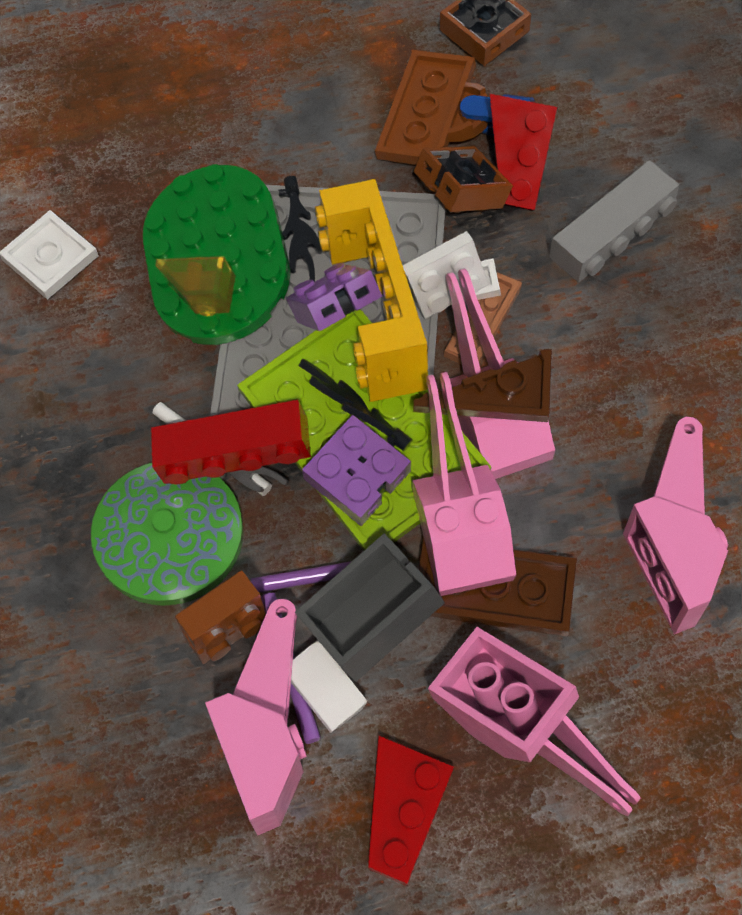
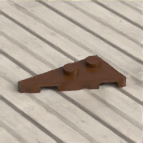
[413,349,552,422]

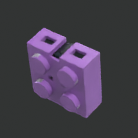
[286,263,383,331]
[302,415,411,526]

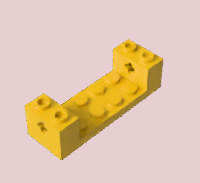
[315,179,428,402]

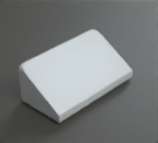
[291,640,367,733]

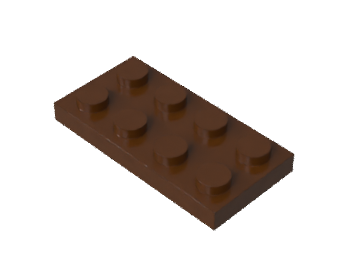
[419,538,577,637]

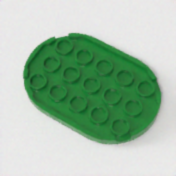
[143,164,290,345]

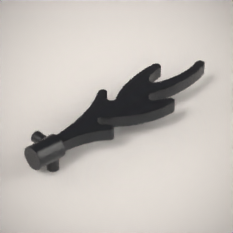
[278,176,322,282]
[298,359,413,452]

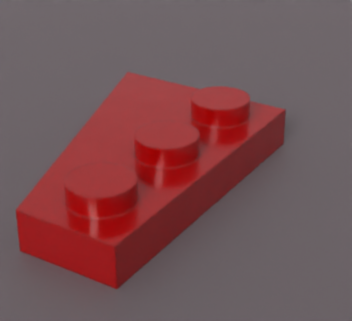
[490,94,558,210]
[368,736,454,886]

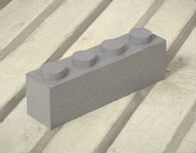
[549,160,680,283]

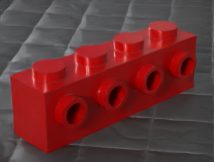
[151,400,311,485]

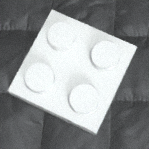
[0,210,99,300]
[403,231,488,319]

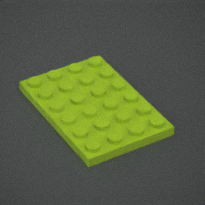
[237,309,492,551]

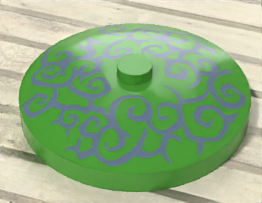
[91,463,244,606]

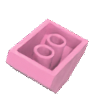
[446,268,555,479]
[412,372,516,596]
[623,417,728,635]
[205,599,307,836]
[428,627,641,816]

